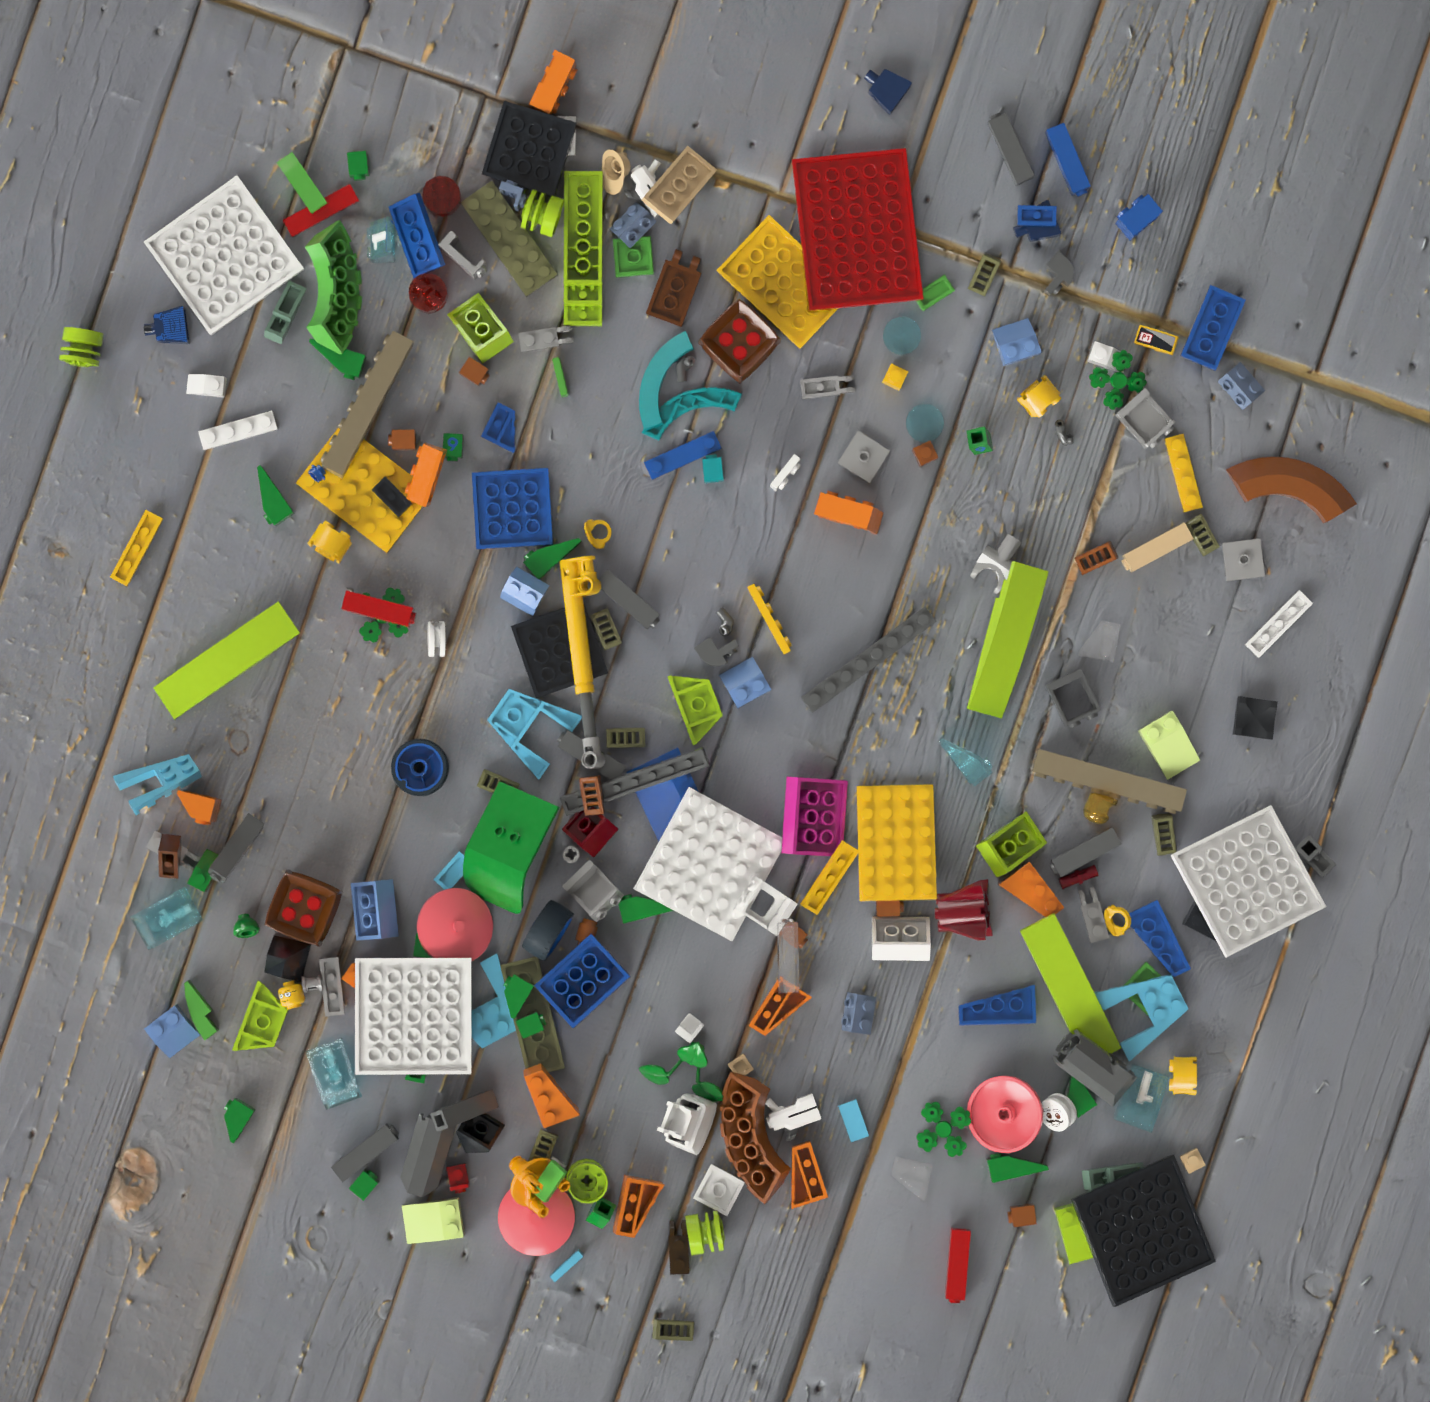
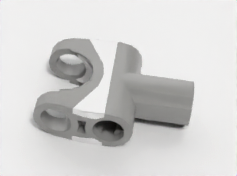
[970,534,1022,595]

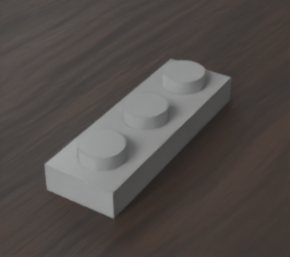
[319,957,345,1017]

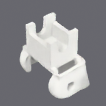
[657,1093,717,1155]

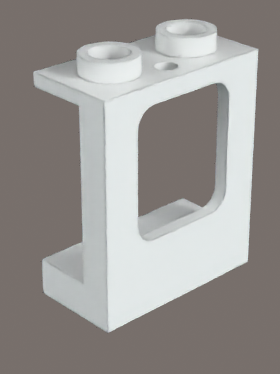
[735,876,798,936]

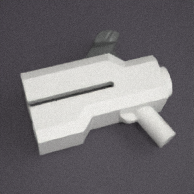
[624,159,661,219]
[765,1093,821,1141]

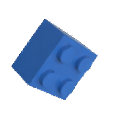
[1115,194,1163,241]

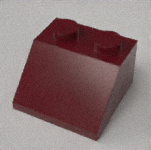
[562,807,619,858]

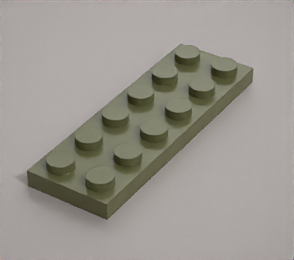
[461,181,558,297]
[500,957,565,1072]

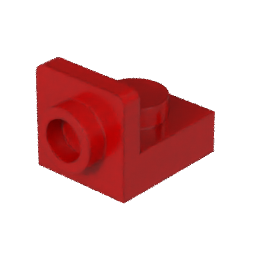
[446,1163,470,1194]

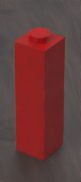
[341,590,417,628]
[945,1228,971,1303]

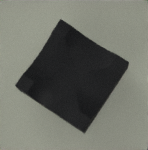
[1233,696,1278,740]

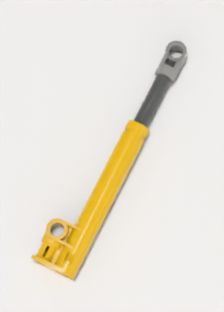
[559,556,605,769]

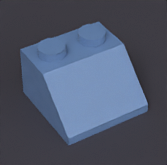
[992,318,1042,366]
[500,567,550,616]
[719,657,771,709]
[144,1004,200,1058]

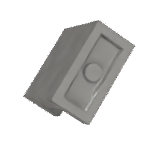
[438,231,488,280]
[1115,388,1175,449]
[562,860,624,922]

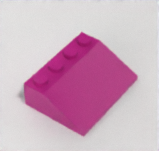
[781,777,848,857]

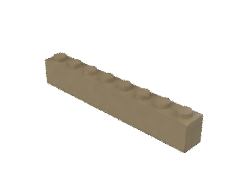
[320,331,414,479]
[1031,749,1187,814]

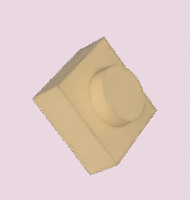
[727,1053,754,1075]
[1179,1148,1206,1174]

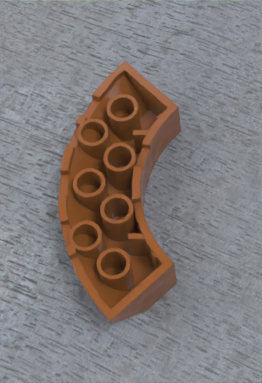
[1226,457,1357,524]
[720,1072,791,1204]

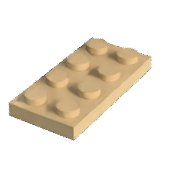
[641,146,717,224]

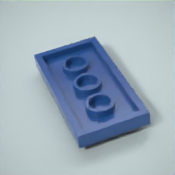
[389,193,445,279]
[1180,285,1246,371]

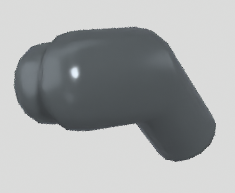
[676,356,695,382]
[1055,420,1073,446]
[716,607,734,636]

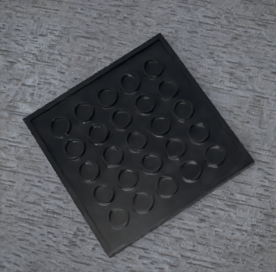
[1071,1155,1216,1307]

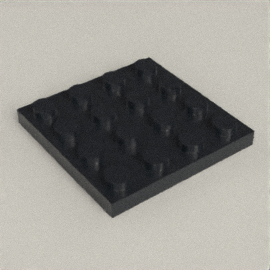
[482,101,577,196]
[511,604,609,699]

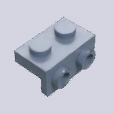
[499,180,527,212]
[610,202,656,248]
[1218,362,1265,410]
[841,992,876,1035]

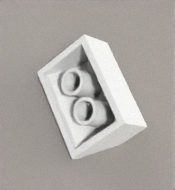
[872,916,931,961]

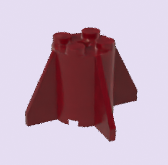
[935,879,993,941]

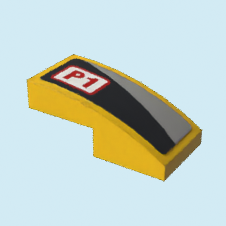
[1134,325,1179,355]

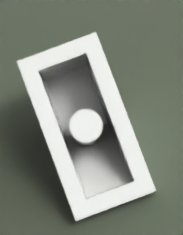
[1087,341,1124,373]
[186,374,227,398]

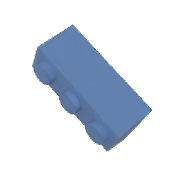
[351,879,399,941]

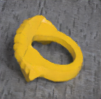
[584,519,612,549]
[1104,905,1131,936]

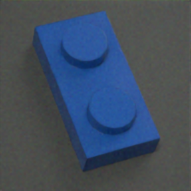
[1017,205,1057,226]

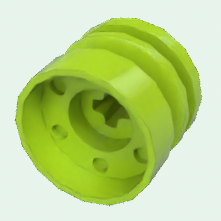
[521,190,564,238]
[59,327,104,367]
[566,1158,608,1204]
[685,1210,725,1256]

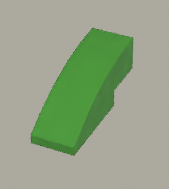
[276,152,327,214]
[184,980,219,1040]

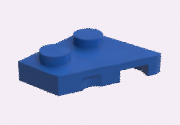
[480,402,515,453]

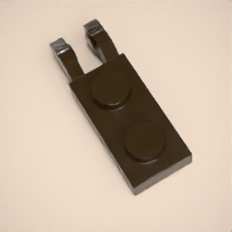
[669,1220,689,1275]

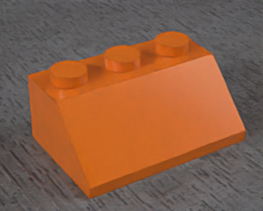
[405,443,447,507]
[177,790,222,825]

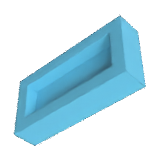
[434,851,464,890]
[838,1099,869,1142]
[550,1249,584,1282]

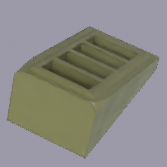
[968,253,1001,296]
[1185,514,1220,557]
[590,608,622,651]
[606,728,645,748]
[477,769,520,793]
[1151,813,1177,856]
[528,1129,558,1162]
[652,1319,694,1341]

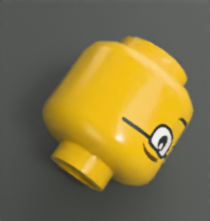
[278,981,305,1010]

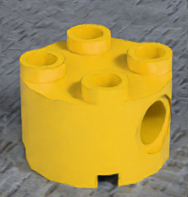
[1017,375,1061,418]
[307,521,352,563]
[1169,1056,1197,1095]

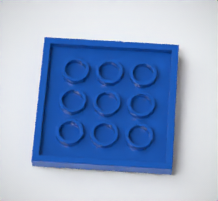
[472,468,553,549]

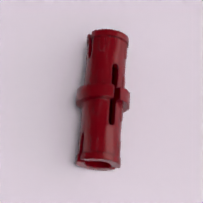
[1058,865,1098,889]

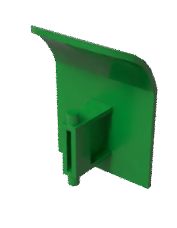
[463,781,560,914]

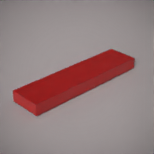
[283,184,359,238]

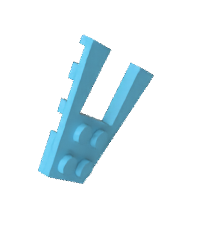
[487,689,582,779]
[113,754,202,815]
[472,954,516,1048]
[1094,974,1188,1061]

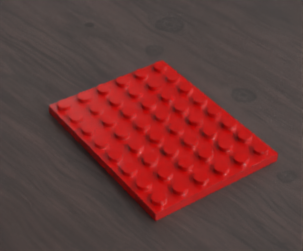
[792,148,924,311]

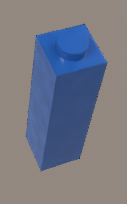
[1045,123,1091,197]

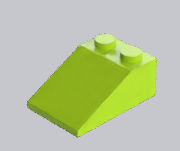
[447,293,514,364]
[976,811,1047,877]
[1054,1203,1093,1264]

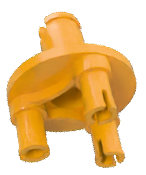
[509,1156,570,1218]

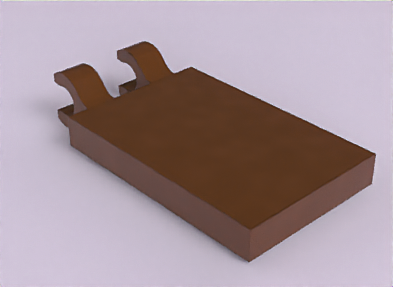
[646,249,702,327]

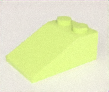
[1138,711,1200,780]
[402,1197,465,1244]

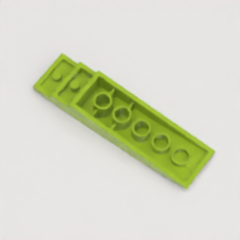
[564,171,603,326]
[967,561,1049,719]
[153,601,300,720]
[1020,913,1121,1053]

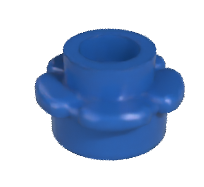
[308,465,326,483]

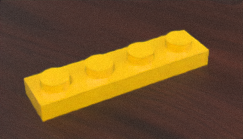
[1164,434,1203,513]
[110,510,163,587]
[747,584,792,655]
[800,840,858,915]

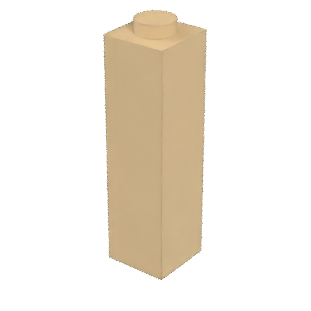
[1121,522,1194,573]

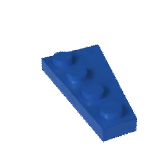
[1122,900,1191,977]
[958,985,1036,1026]

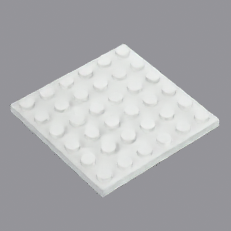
[144,176,304,336]
[633,787,782,941]
[1171,805,1326,958]
[355,958,472,1075]

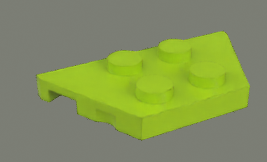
[667,676,723,746]
[232,980,288,1051]

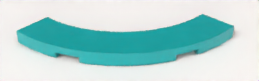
[639,331,693,431]
[642,387,742,441]

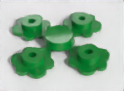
[1089,350,1147,410]
[359,588,408,642]
[916,1102,971,1157]

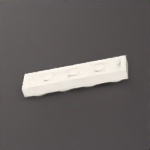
[198,411,278,450]
[1245,590,1313,658]

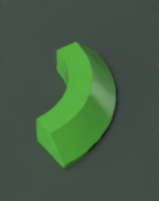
[305,220,362,354]

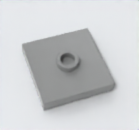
[837,431,890,484]
[1222,539,1265,581]

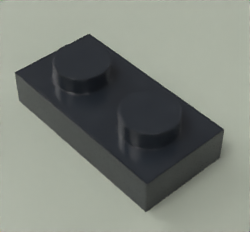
[372,477,412,517]

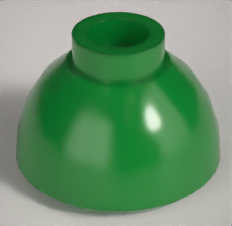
[233,914,260,938]

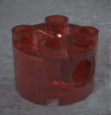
[422,176,462,217]
[409,273,448,314]

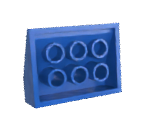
[626,748,699,842]
[534,934,631,1028]

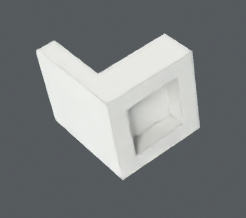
[675,1013,704,1043]

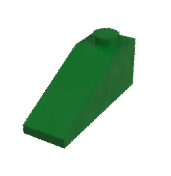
[309,338,366,380]
[257,465,295,526]
[523,538,582,580]
[618,893,673,924]
[986,1153,1049,1183]

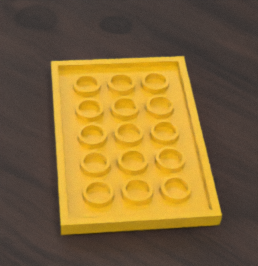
[716,215,839,349]
[296,428,423,553]
[856,784,937,901]

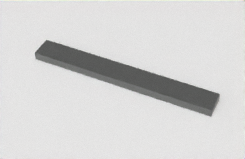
[560,747,710,816]

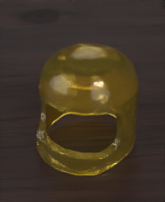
[1083,792,1118,824]

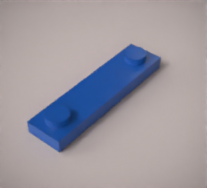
[644,431,722,480]

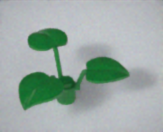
[638,1042,723,1102]

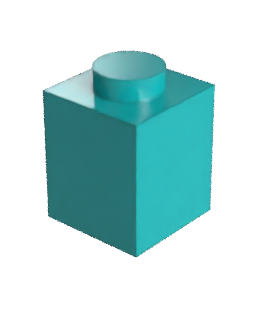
[702,454,724,483]

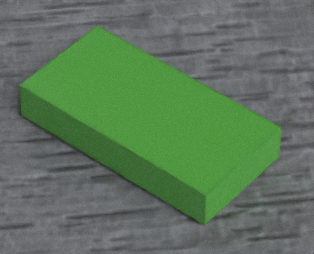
[916,275,955,312]
[552,357,569,397]
[535,1160,568,1203]

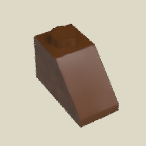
[158,834,181,879]

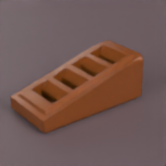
[1075,541,1118,575]
[579,775,604,816]

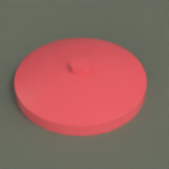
[417,888,493,961]
[967,1075,1043,1153]
[498,1187,575,1256]

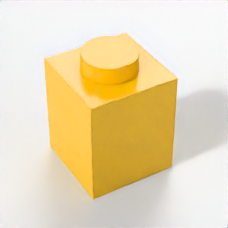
[882,363,909,391]

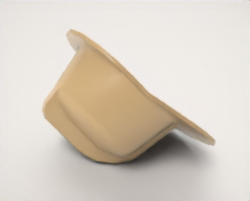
[602,149,631,195]

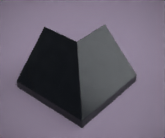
[264,935,311,982]
[456,1113,505,1153]

